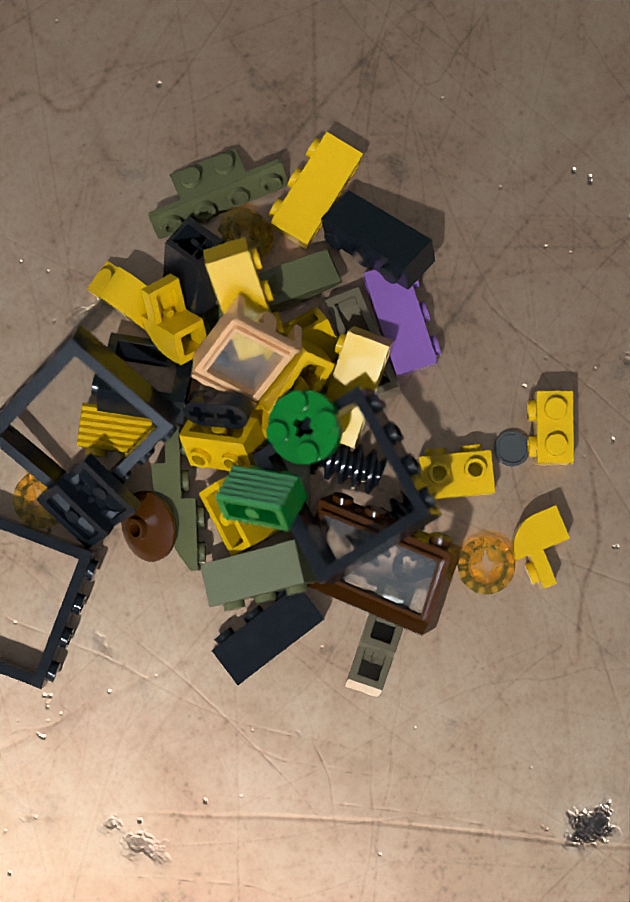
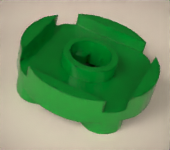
[266,390,343,464]

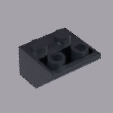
[163,216,225,318]

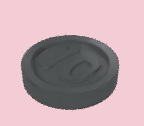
[494,431,528,467]

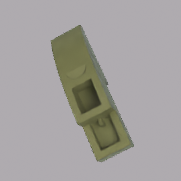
[201,250,343,336]
[151,426,206,571]

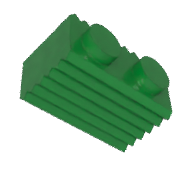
[215,465,307,531]

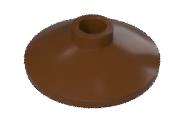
[121,490,176,562]

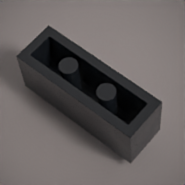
[321,190,435,290]
[212,590,325,685]

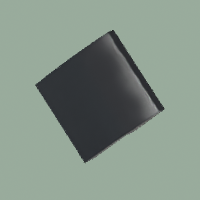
[36,453,142,549]

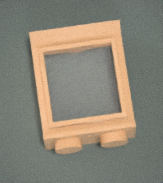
[191,295,302,408]

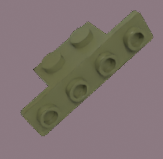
[148,148,288,239]

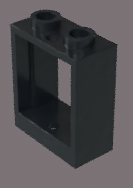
[91,332,193,424]

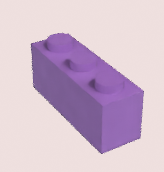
[363,270,441,378]

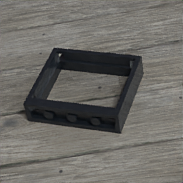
[0,324,181,487]
[252,386,442,583]
[0,514,99,689]

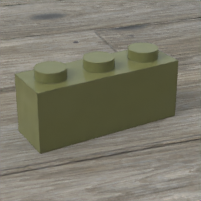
[200,540,319,612]

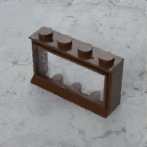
[307,492,462,636]

